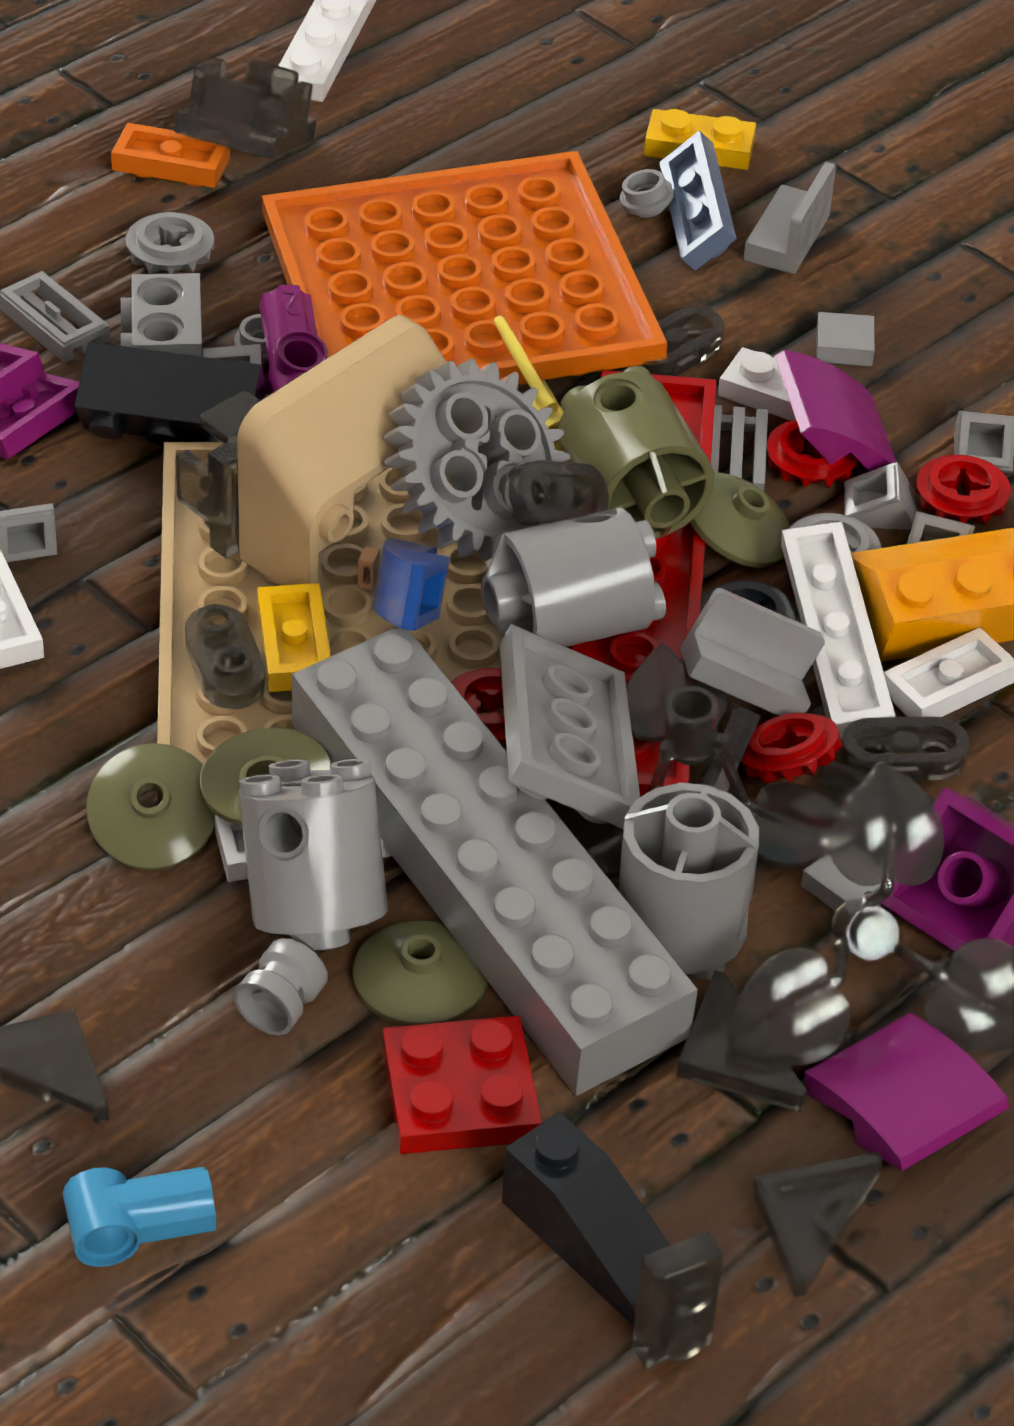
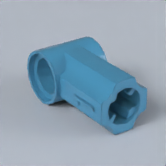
[63,1167,216,1267]

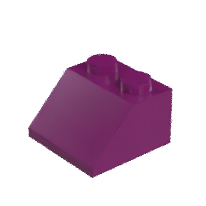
[876,787,1014,971]

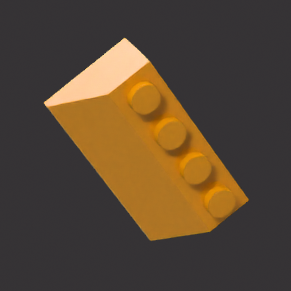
[851,528,1014,662]

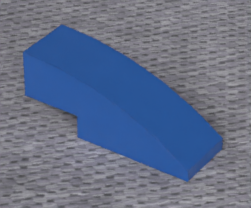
[372,538,450,631]

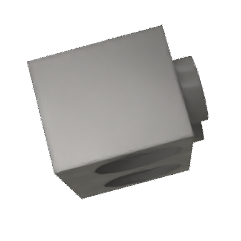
[121,273,202,357]

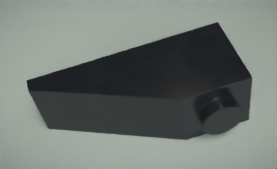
[502,1112,703,1340]

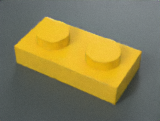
[644,109,756,170]
[257,583,331,692]

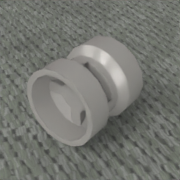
[234,938,328,1036]

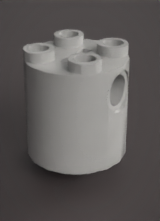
[481,507,666,647]
[239,759,388,950]
[618,783,759,980]

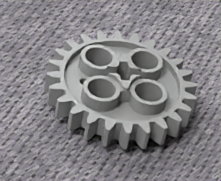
[384,358,571,561]

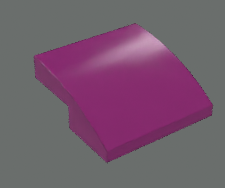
[0,343,79,459]
[774,350,897,472]
[804,1013,1009,1171]

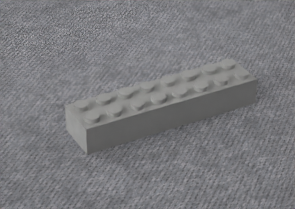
[292,627,698,1097]

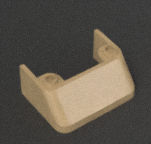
[237,315,458,586]

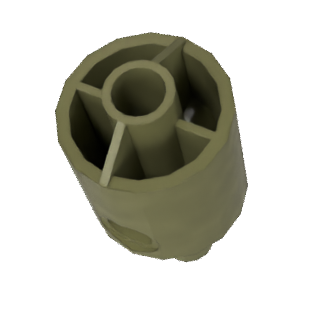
[558,366,715,539]

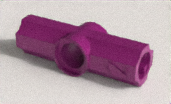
[259,285,328,395]

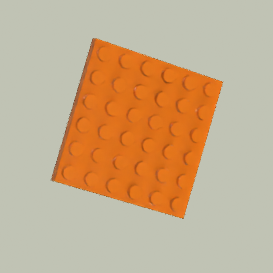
[262,151,667,385]

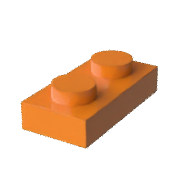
[111,123,230,188]

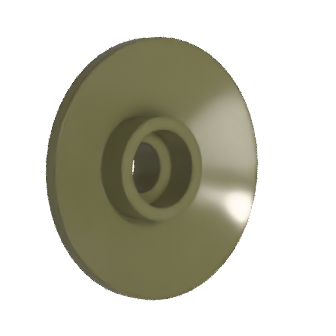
[690,472,790,568]
[200,727,331,826]
[86,743,215,871]
[353,921,488,1026]

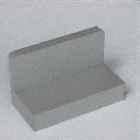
[744,162,836,274]
[680,588,825,716]

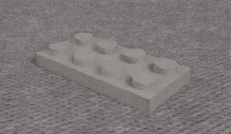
[499,624,640,829]

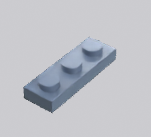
[659,130,737,271]

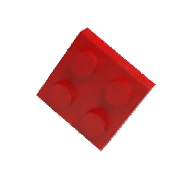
[382,1015,542,1154]

